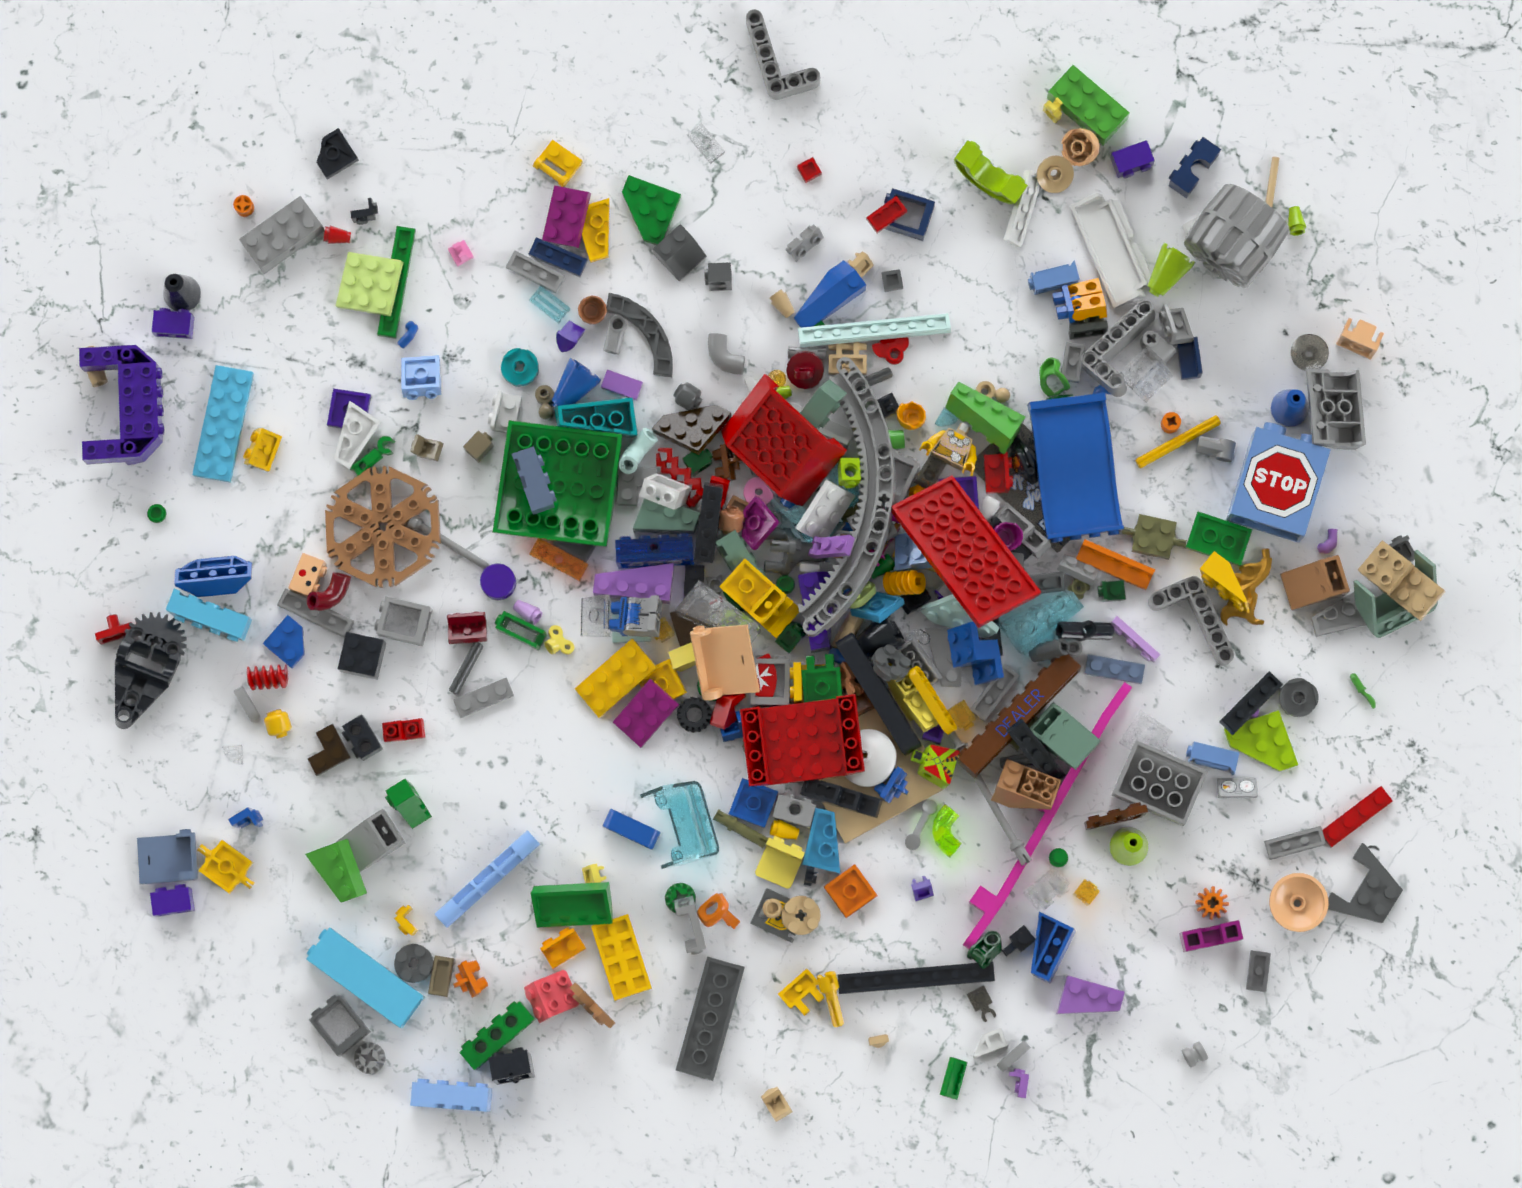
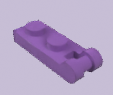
[808,535,855,559]

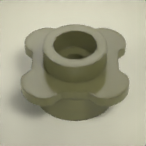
[1067,578,1090,600]

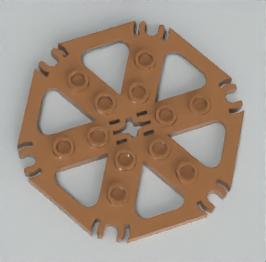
[325,466,441,588]

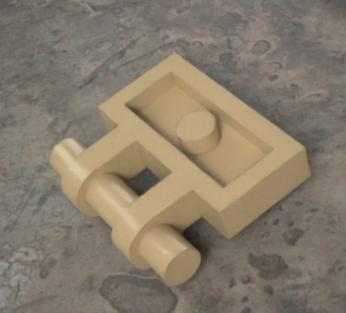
[829,342,867,375]

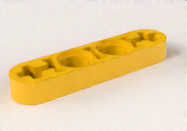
[908,666,957,735]

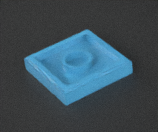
[850,591,905,623]

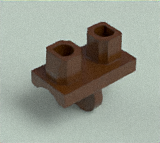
[712,444,744,481]

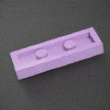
[1111,616,1160,663]

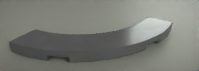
[606,293,673,378]

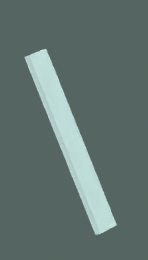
[798,313,951,347]

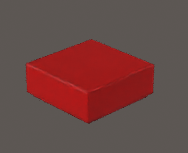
[797,157,822,183]

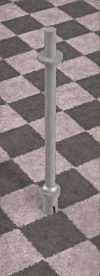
[949,731,1032,866]

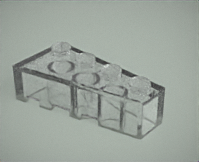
[675,580,761,644]

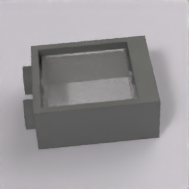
[309,995,371,1057]

